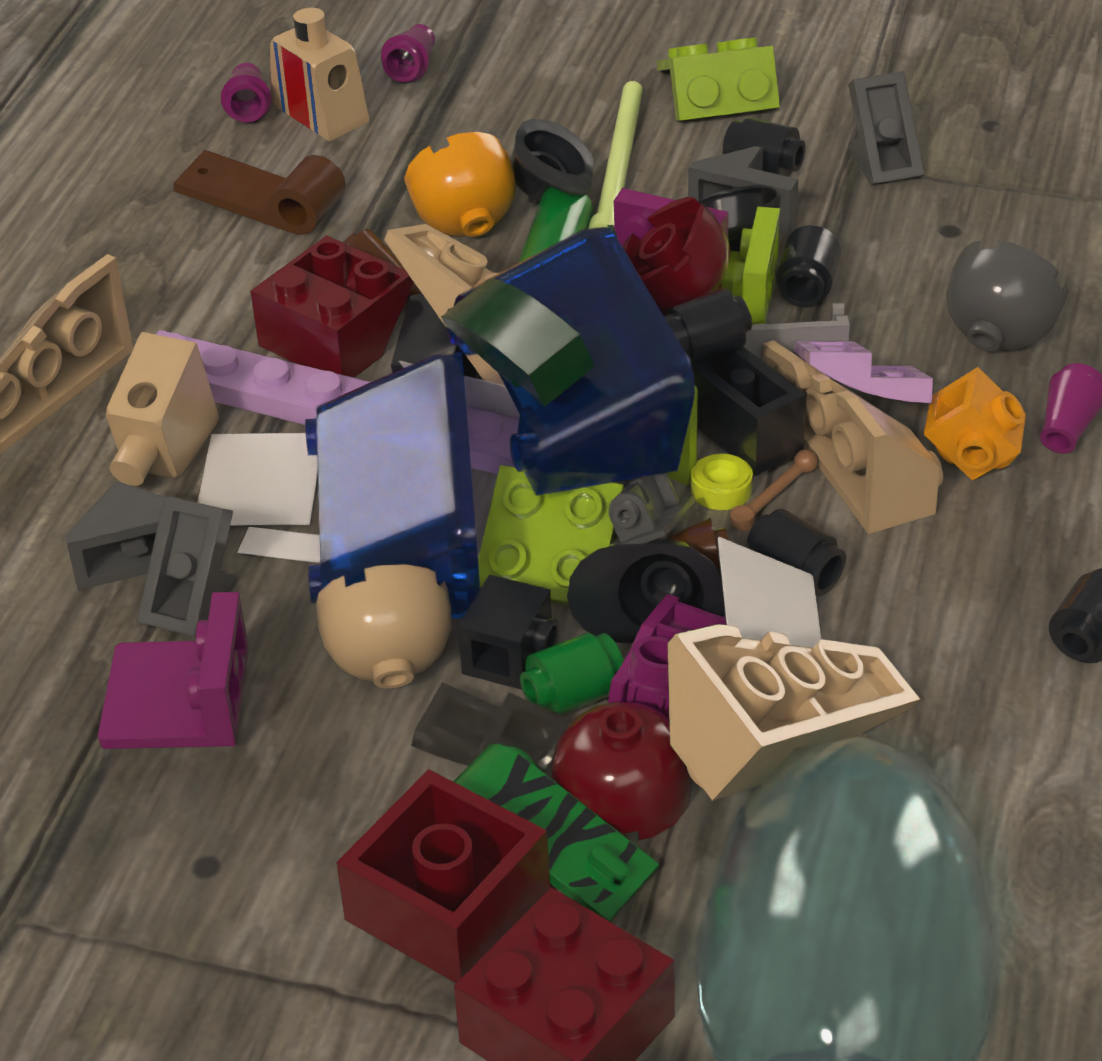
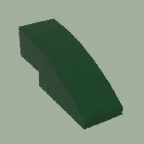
[441,278,595,407]

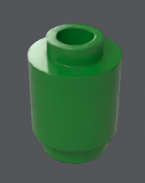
[520,633,624,719]

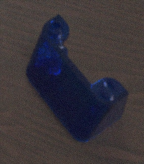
[446,227,695,496]
[305,352,480,619]

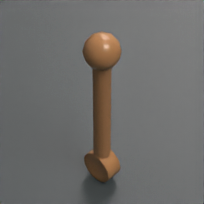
[730,449,818,531]

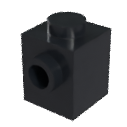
[458,574,559,690]

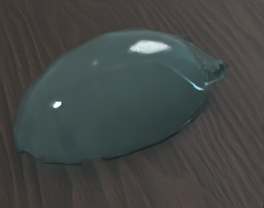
[696,733,999,1061]

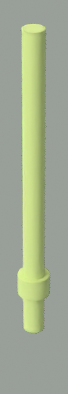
[587,81,643,239]

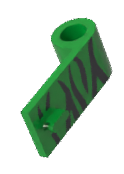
[453,743,659,922]

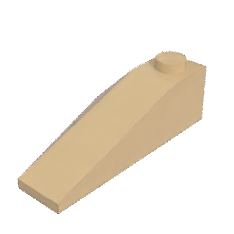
[668,624,920,801]

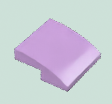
[794,340,933,403]

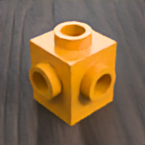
[923,367,1026,481]

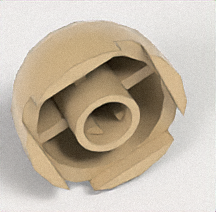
[316,564,451,688]

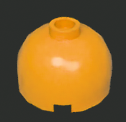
[404,132,516,237]

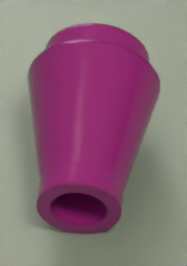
[381,24,435,82]
[220,63,272,122]
[1040,363,1102,454]

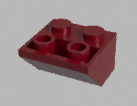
[250,235,414,378]

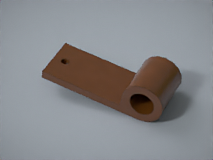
[174,150,346,235]

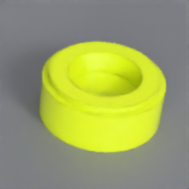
[691,453,753,510]

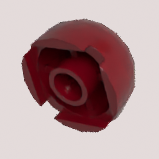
[623,197,731,315]
[551,701,692,841]

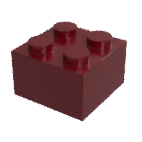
[336,769,550,983]
[454,887,675,1061]

